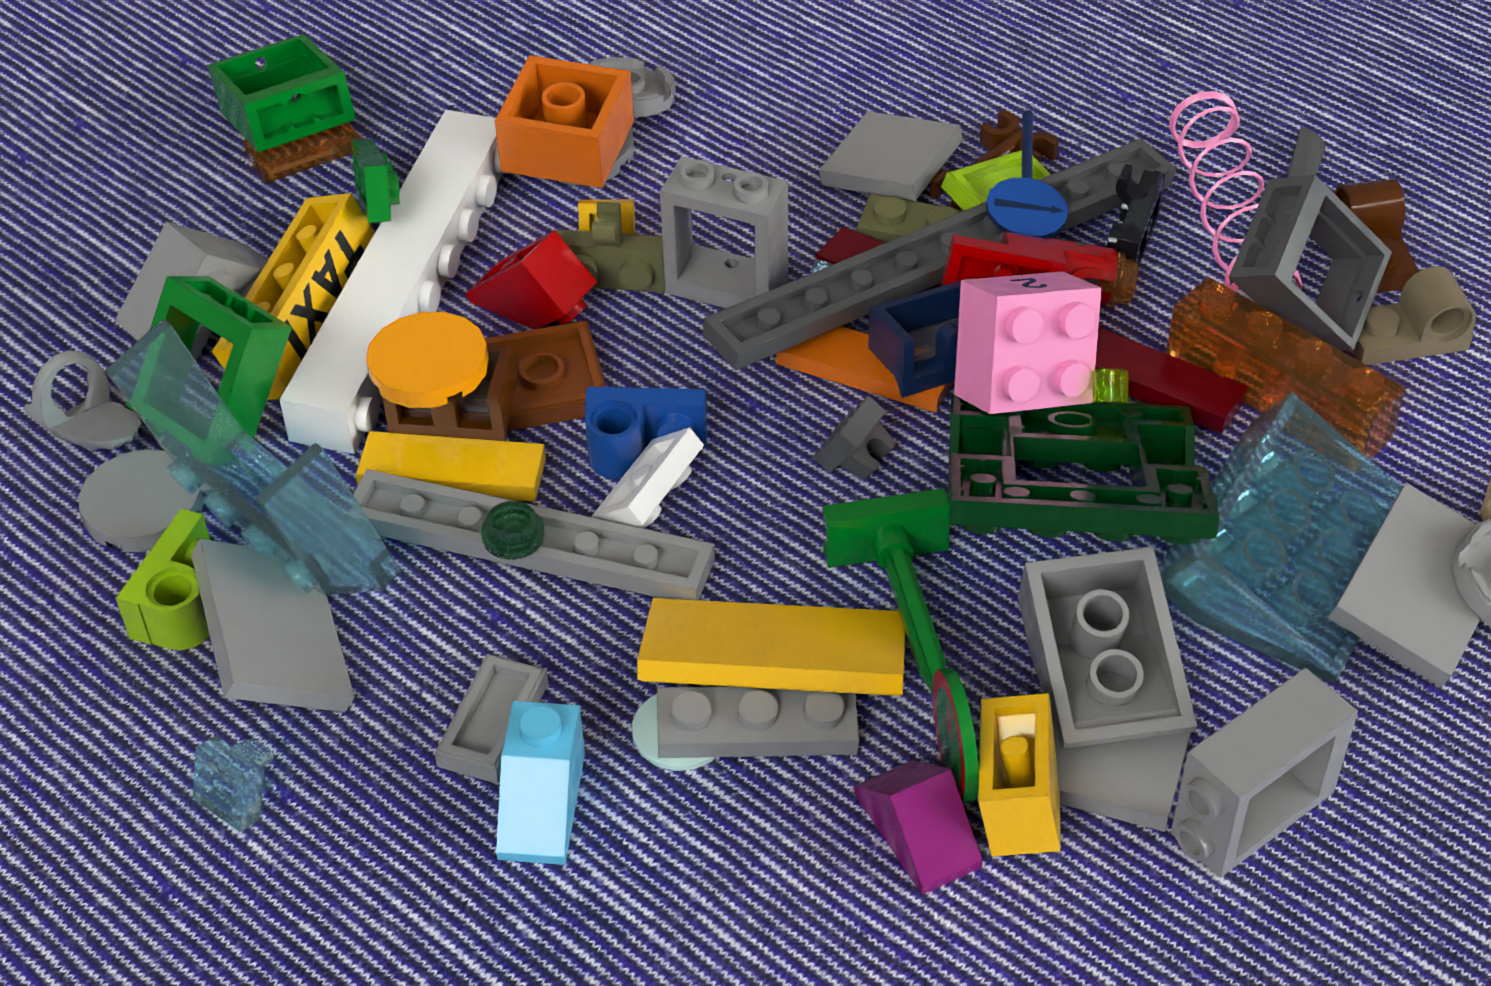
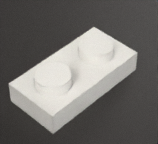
[591,427,704,528]

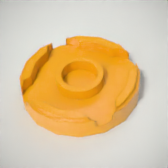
[366,312,489,408]

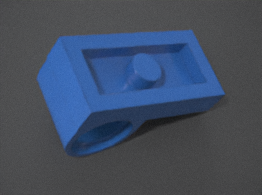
[585,387,707,479]

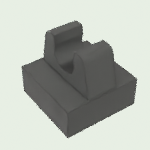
[812,395,895,479]

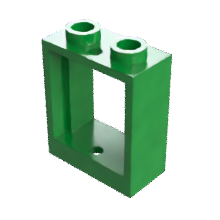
[207,34,356,153]
[125,276,292,462]

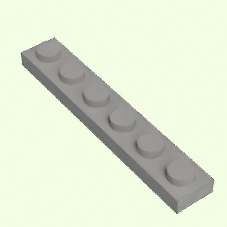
[343,469,715,600]

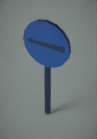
[985,110,1068,238]

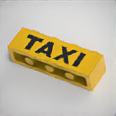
[212,193,375,400]

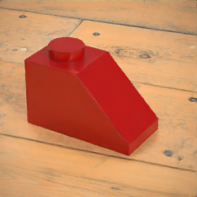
[464,230,597,330]

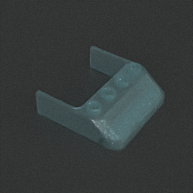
[105,319,401,595]

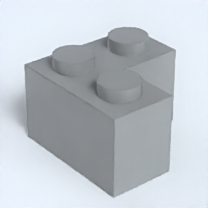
[115,221,267,363]

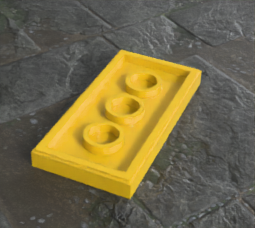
[637,598,905,696]

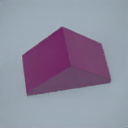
[854,760,982,895]

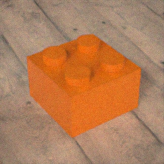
[495,55,634,188]

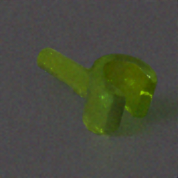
[1092,368,1128,403]

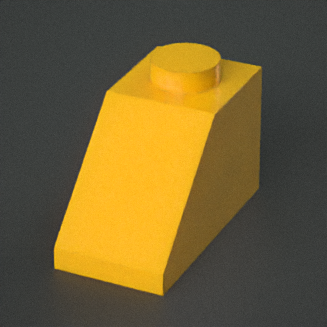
[978,693,1061,857]

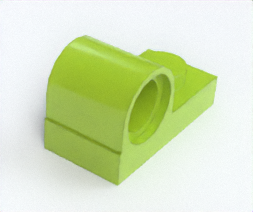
[116,508,210,651]

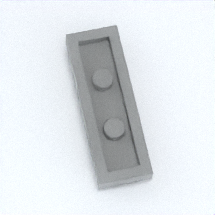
[657,686,859,758]

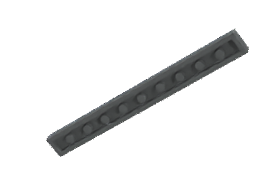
[702,138,1176,371]

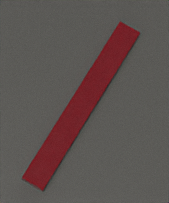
[815,227,1249,433]

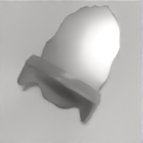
[24,350,142,451]

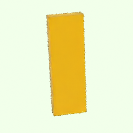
[356,431,546,502]

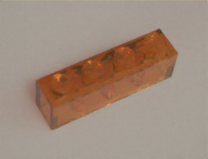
[1166,277,1406,469]

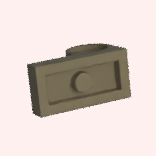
[1352,266,1476,366]

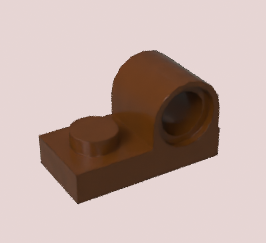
[1334,179,1419,293]

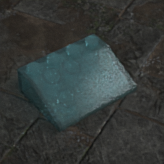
[1158,392,1402,683]

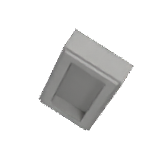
[434,654,549,784]

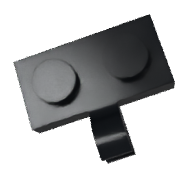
[1106,164,1166,285]

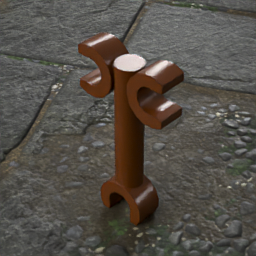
[930,110,1059,210]

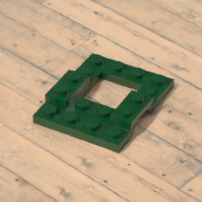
[948,394,1220,545]

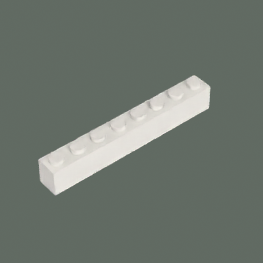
[279,110,508,454]

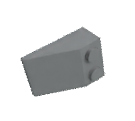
[1018,546,1197,749]

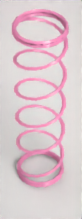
[1169,91,1303,320]

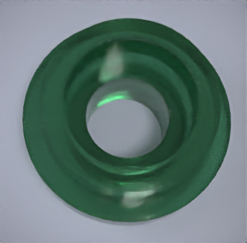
[481,501,545,560]

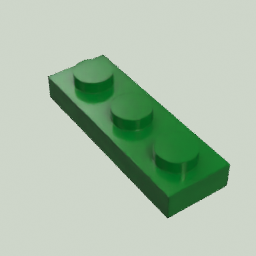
[351,138,400,223]

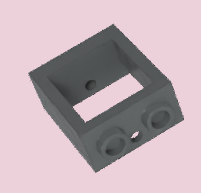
[1229,175,1392,351]

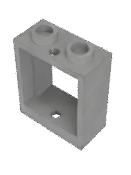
[660,156,788,309]
[1171,668,1358,878]

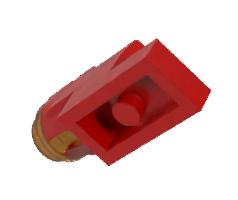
[940,231,1138,308]

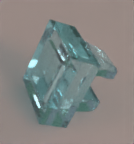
[193,735,274,832]

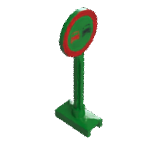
[822,488,979,804]

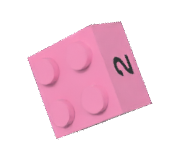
[954,272,1102,414]

